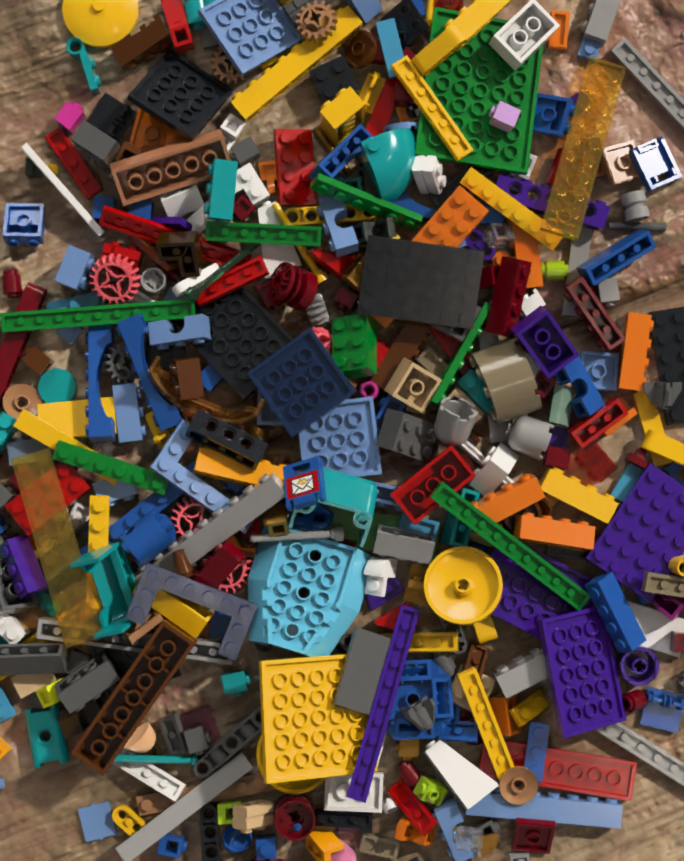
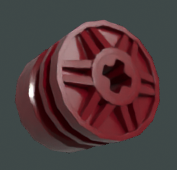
[268,262,318,311]
[274,793,315,841]

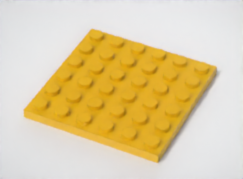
[259,654,378,784]

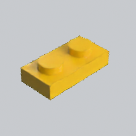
[508,689,550,727]

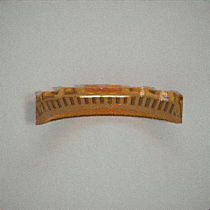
[148,356,265,424]

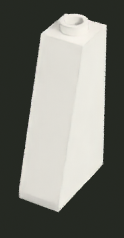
[258,201,302,281]
[423,740,499,811]

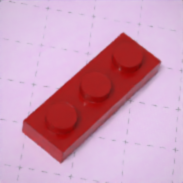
[387,778,439,836]

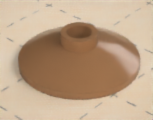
[2,384,42,420]
[499,766,538,805]

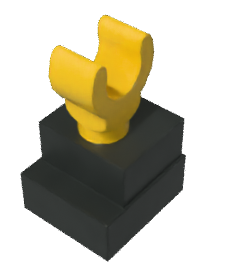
[25,157,58,178]

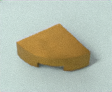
[478,832,498,856]

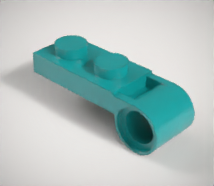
[66,37,102,95]

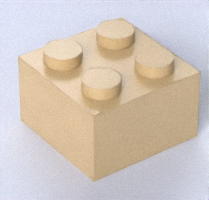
[384,357,442,413]

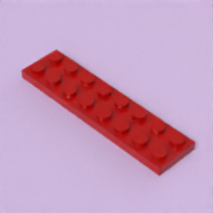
[478,740,637,801]

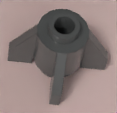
[643,381,682,410]
[400,695,435,731]

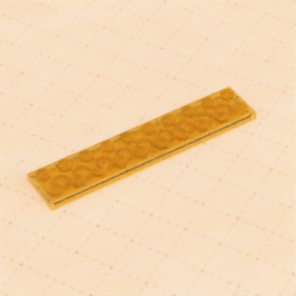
[540,56,626,241]
[11,448,102,648]

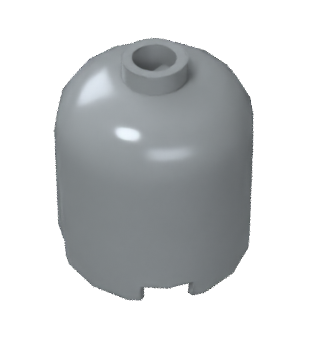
[434,397,478,446]
[505,415,554,461]

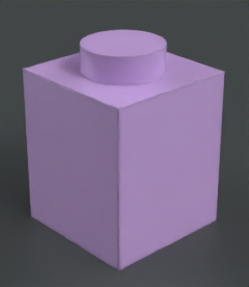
[488,101,521,133]

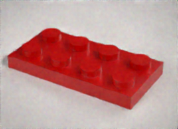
[273,129,317,206]

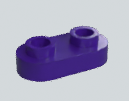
[465,228,496,262]

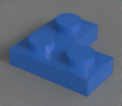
[438,703,479,743]

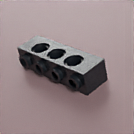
[185,409,268,470]

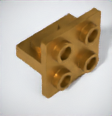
[404,563,429,606]

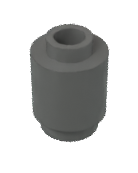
[431,652,457,677]

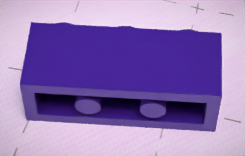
[0,534,48,600]

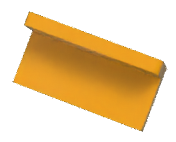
[305,829,344,861]

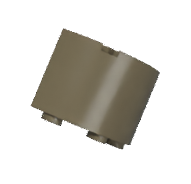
[468,338,542,425]

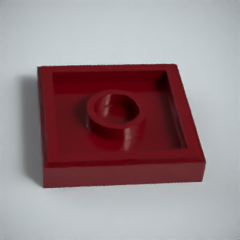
[511,818,555,854]

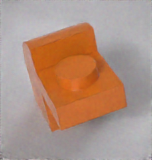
[395,816,437,846]

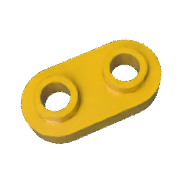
[112,804,146,837]

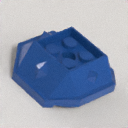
[375,659,454,740]

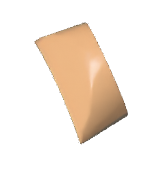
[124,722,156,753]

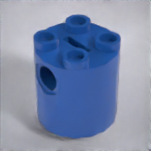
[120,510,176,567]

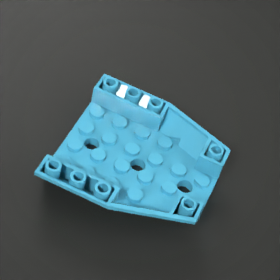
[248,526,372,657]

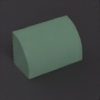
[547,384,575,429]

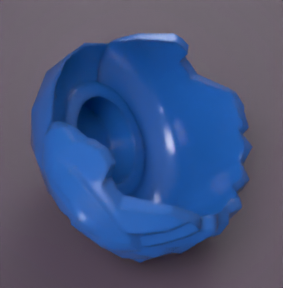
[222,824,253,853]

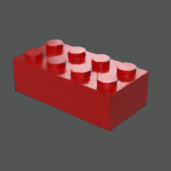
[390,445,476,525]
[4,462,93,536]

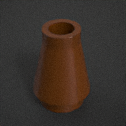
[172,549,194,577]

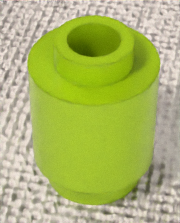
[541,261,568,280]

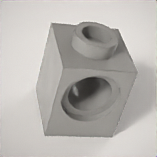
[595,277,620,307]

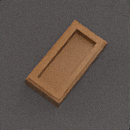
[123,611,164,644]

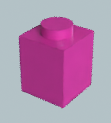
[54,101,86,134]

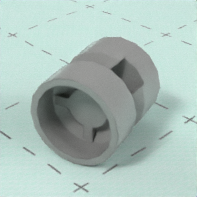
[620,190,650,223]
[141,267,169,296]

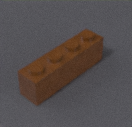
[370,320,430,394]

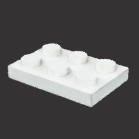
[324,772,384,813]

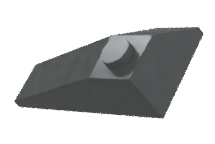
[0,533,38,615]

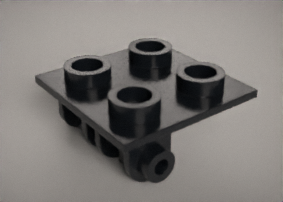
[380,0,430,50]
[87,92,137,143]

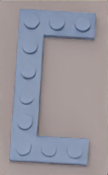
[149,420,254,534]

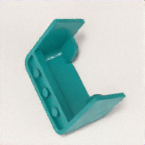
[288,467,378,547]
[70,542,137,639]

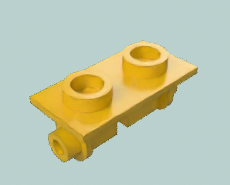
[359,72,386,114]

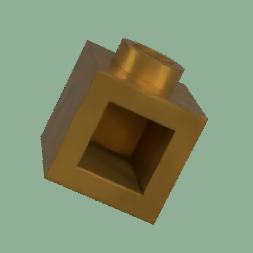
[263,504,289,537]
[395,739,419,760]

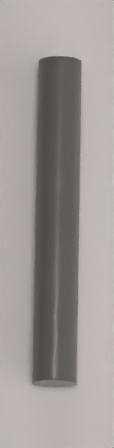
[608,222,667,231]

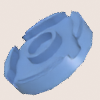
[383,122,418,135]

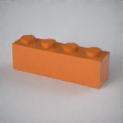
[506,210,544,291]
[617,312,654,392]
[470,473,546,523]
[514,512,595,552]

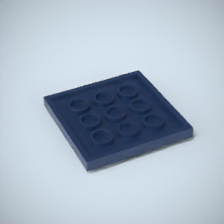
[247,327,356,437]

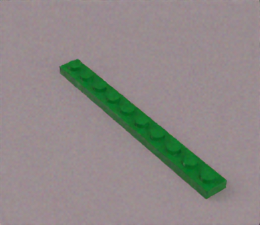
[0,299,196,333]
[429,481,591,610]

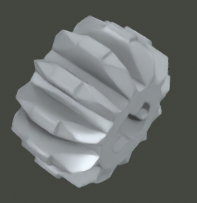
[306,293,330,327]

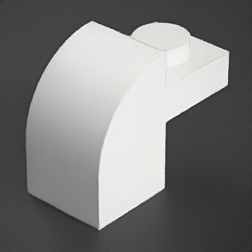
[363,556,398,597]

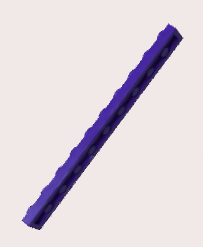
[346,605,420,803]

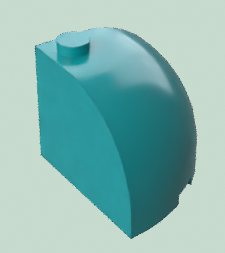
[359,128,416,203]

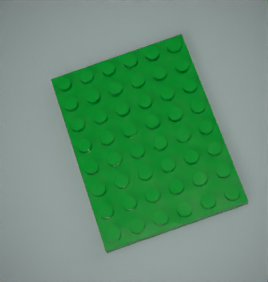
[415,7,543,175]

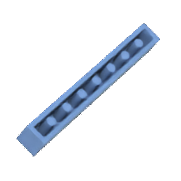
[464,787,623,829]

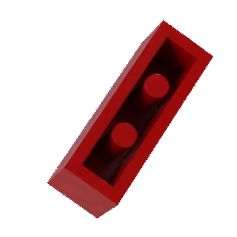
[566,397,629,449]

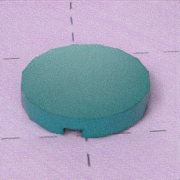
[38,368,77,403]

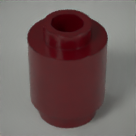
[1,270,22,298]
[622,689,647,713]
[396,760,423,790]

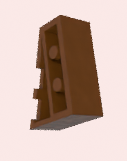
[111,14,174,72]

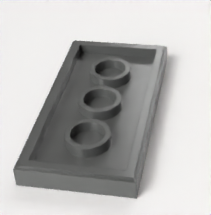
[332,627,391,715]

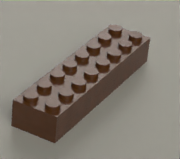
[71,619,197,776]

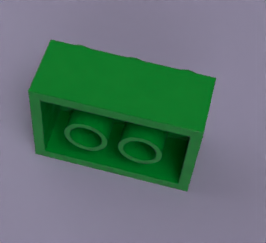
[332,314,377,379]

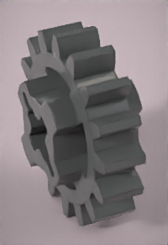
[103,342,139,384]

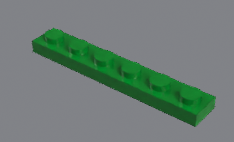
[310,173,423,231]
[206,221,323,246]
[428,302,491,406]
[52,440,169,495]

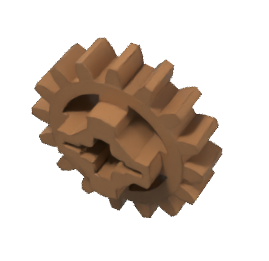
[295,0,338,43]
[210,46,249,85]

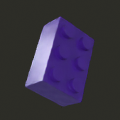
[510,306,579,379]

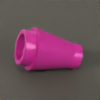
[359,381,379,399]

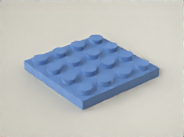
[198,0,303,76]
[299,396,382,477]

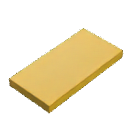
[37,397,117,443]

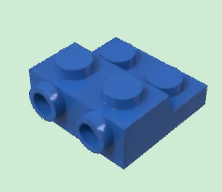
[533,93,577,140]
[2,203,45,247]

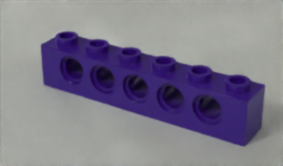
[496,173,610,232]

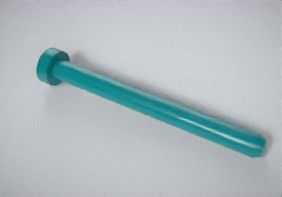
[113,753,197,767]

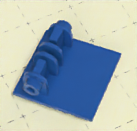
[640,686,684,733]

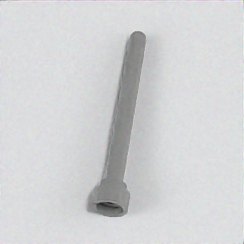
[249,526,344,543]

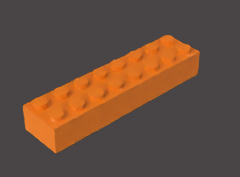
[372,185,489,328]

